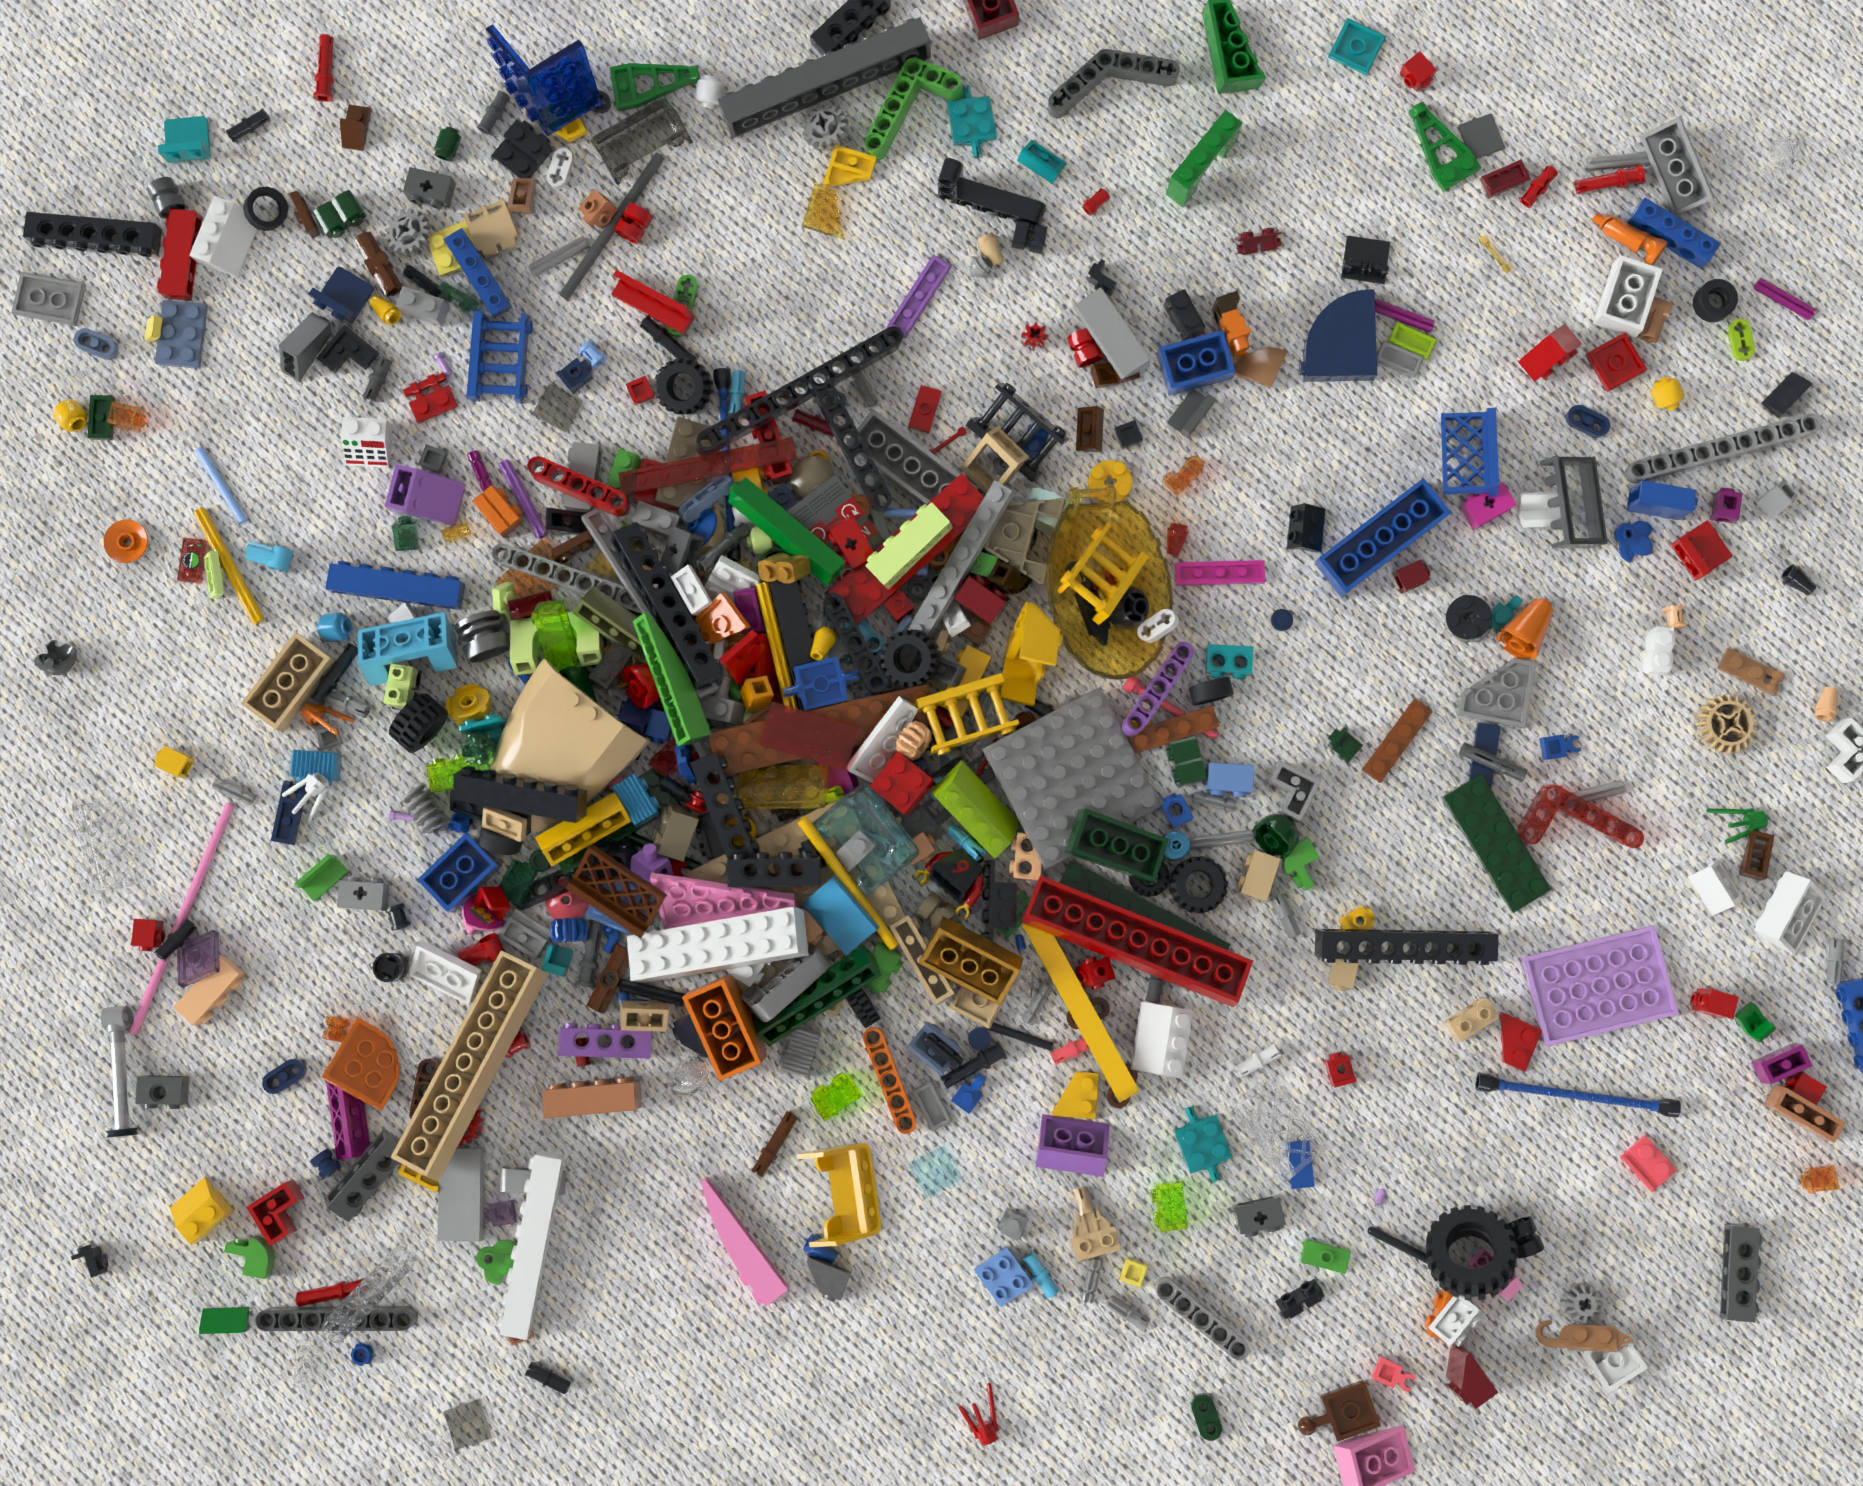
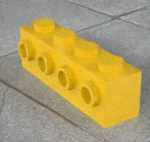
[535,792,631,867]

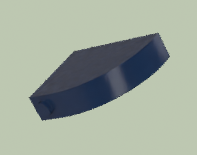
[1299,289,1378,382]

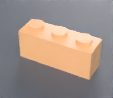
[173,956,246,1025]

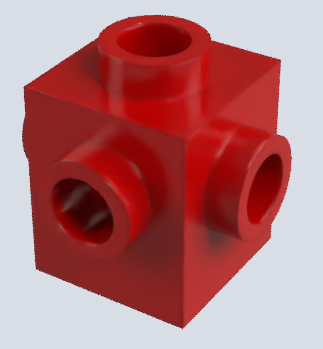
[1076,956,1116,990]

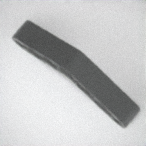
[1048,49,1180,118]

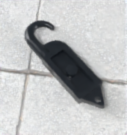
[1065,561,1111,646]

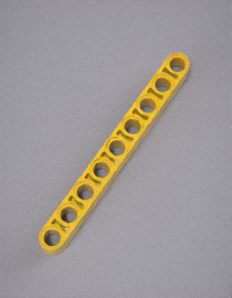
[1022,923,1140,1103]

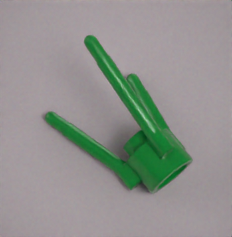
[1706,808,1768,844]

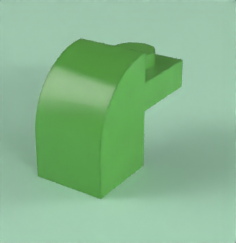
[1282,837,1319,891]
[224,1236,275,1279]

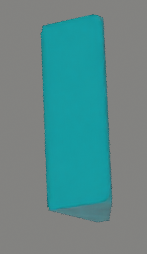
[1017,140,1067,184]

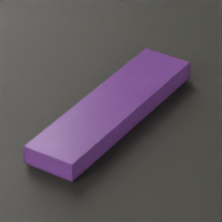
[887,254,952,339]

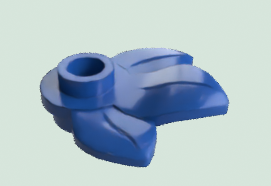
[1614,521,1653,563]

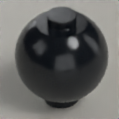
[1108,585,1149,630]

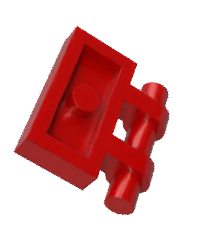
[403,372,459,424]

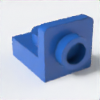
[1023,424,1049,458]

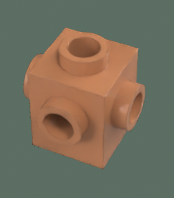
[578,189,618,229]

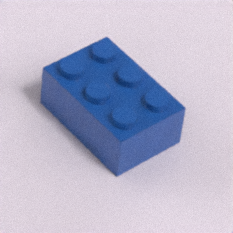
[1157,330,1235,396]
[417,833,502,913]

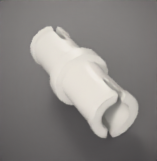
[1234,1044,1281,1079]

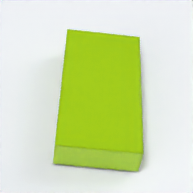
[1387,322,1437,360]

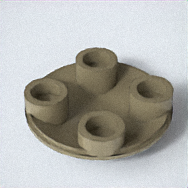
[790,456,834,498]

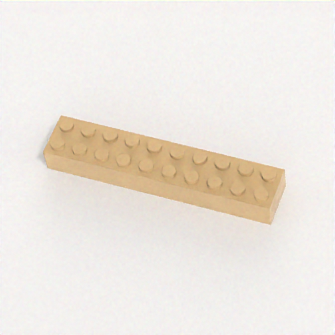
[390,951,548,1181]

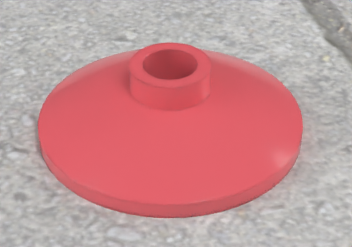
[545,878,589,919]

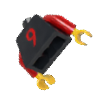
[914,849,984,920]

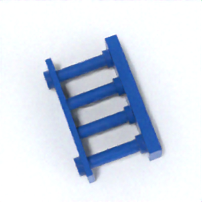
[466,310,533,404]

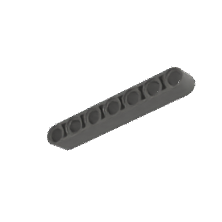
[255,1306,418,1331]

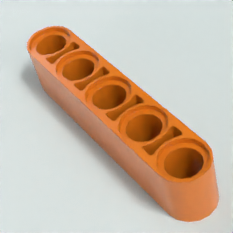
[863,1027,916,1134]

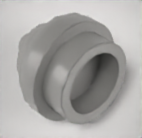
[970,255,992,277]

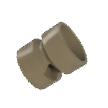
[915,891,956,929]

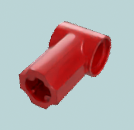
[457,933,506,966]

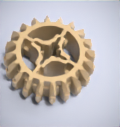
[1695,694,1759,755]

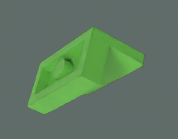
[294,854,349,902]

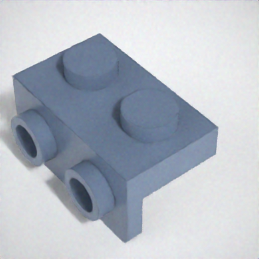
[906,1021,962,1076]

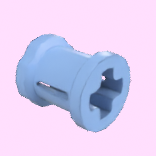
[578,340,607,369]

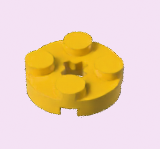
[1088,460,1132,505]
[446,684,492,725]

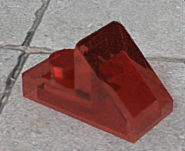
[648,738,678,778]

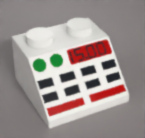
[341,417,393,468]

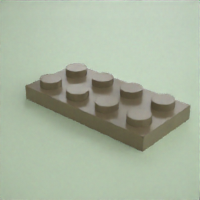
[654,416,720,509]

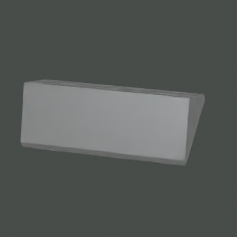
[1639,116,1715,216]
[1072,288,1150,379]

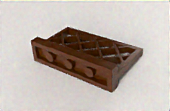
[566,844,667,939]

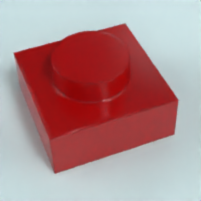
[625,376,655,406]

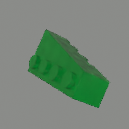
[1202,0,1266,94]

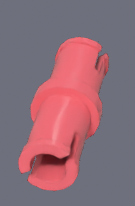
[1050,1037,1089,1065]

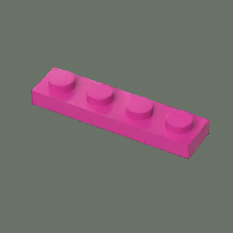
[1175,560,1265,586]

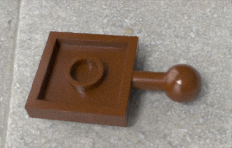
[1298,1380,1381,1442]

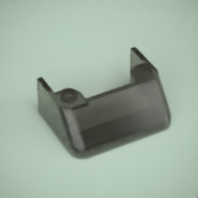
[590,98,693,185]

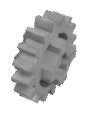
[802,103,849,151]
[385,208,432,257]

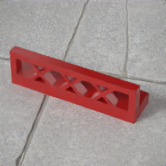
[611,270,695,336]

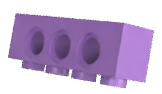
[557,1023,652,1059]

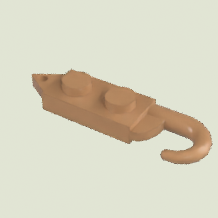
[1535,1320,1633,1353]

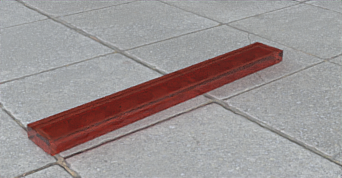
[618,437,798,495]

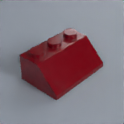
[1446,1346,1499,1409]

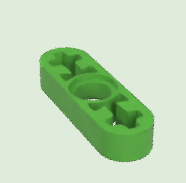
[667,275,698,338]

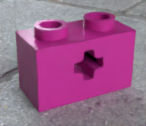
[1460,482,1517,530]

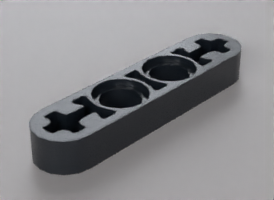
[510,869,592,910]

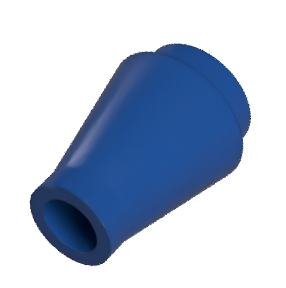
[803,1234,839,1264]

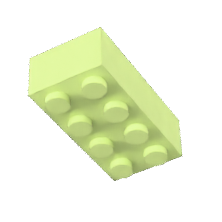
[865,502,953,590]

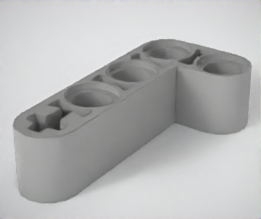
[742,946,830,1022]

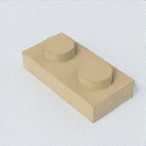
[482,806,527,842]

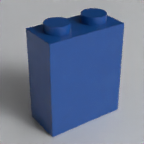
[1626,480,1698,520]

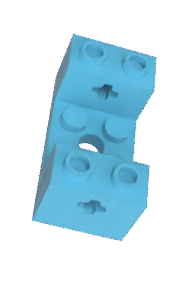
[358,612,457,686]

